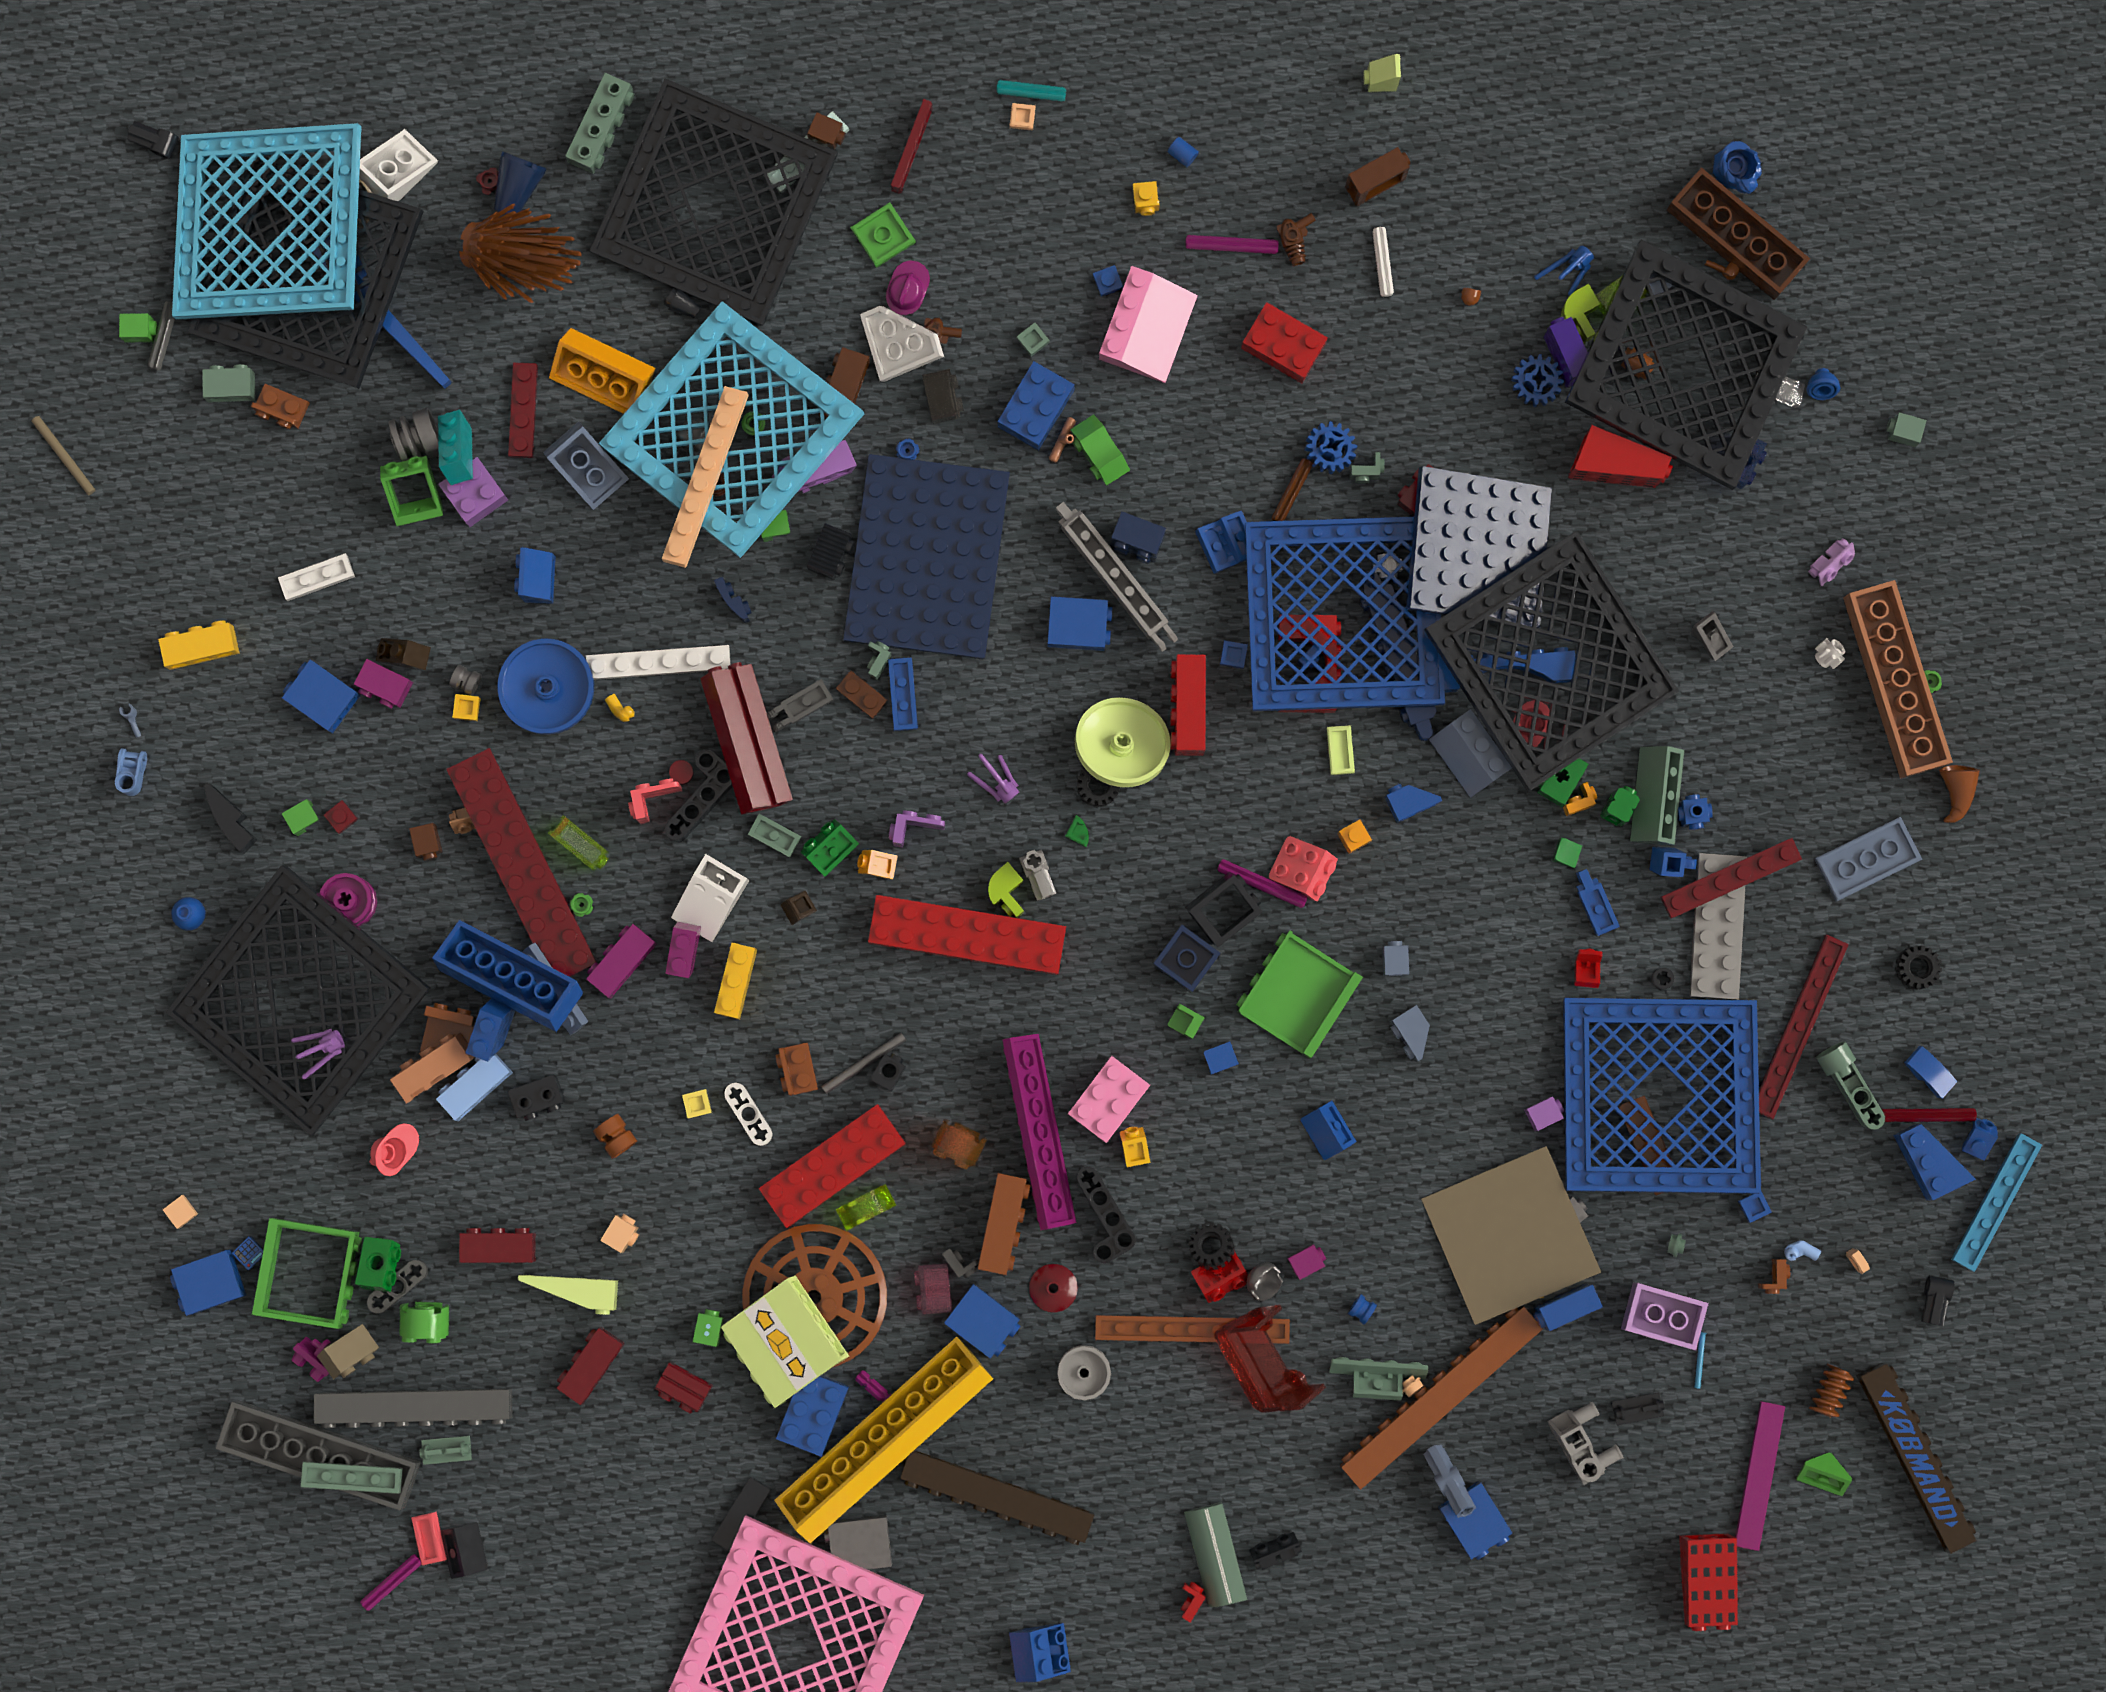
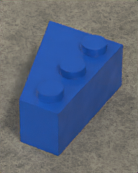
[1893,1124,1976,1200]

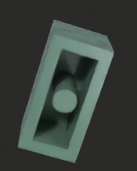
[202,365,255,402]

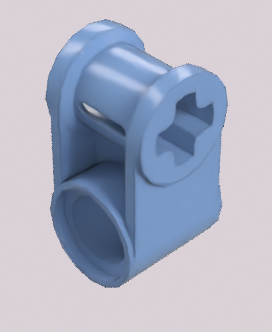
[115,748,147,796]

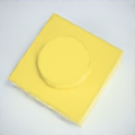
[682,1089,712,1119]

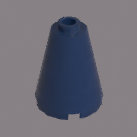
[494,151,546,217]

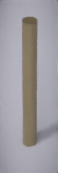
[31,416,96,495]

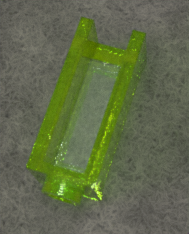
[548,815,609,871]

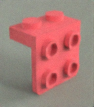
[628,779,682,824]
[1269,836,1338,902]

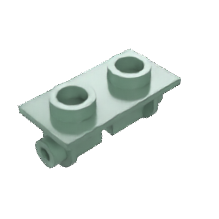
[420,1436,472,1465]

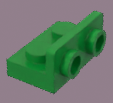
[801,819,859,877]

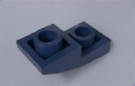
[714,577,752,623]

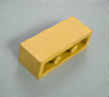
[158,621,239,670]
[714,943,757,1020]

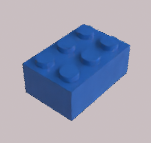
[998,361,1075,451]
[776,1375,850,1457]

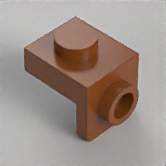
[1758,1259,1790,1294]

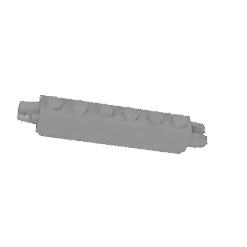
[1056,502,1178,652]

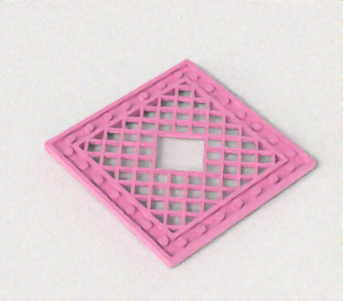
[669,1516,924,1692]

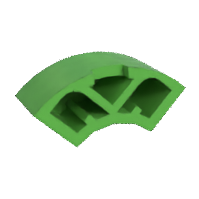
[1070,414,1130,486]

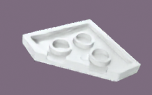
[860,306,944,382]

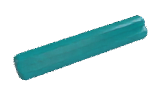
[997,80,1066,101]

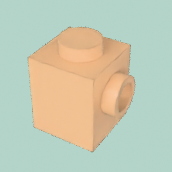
[600,1214,639,1253]

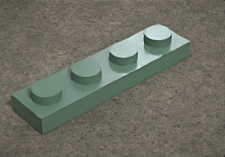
[301,1462,402,1494]

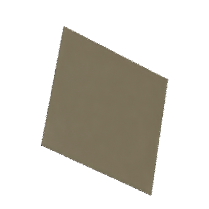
[1422,1146,1601,1325]

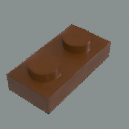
[836,671,888,719]

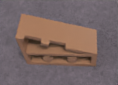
[390,1032,474,1104]

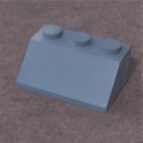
[1429,709,1512,798]

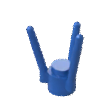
[1534,246,1594,296]

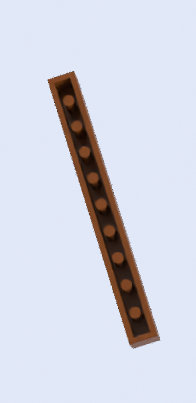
[1340,1306,1543,1490]

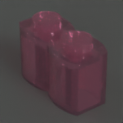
[914,1263,952,1315]

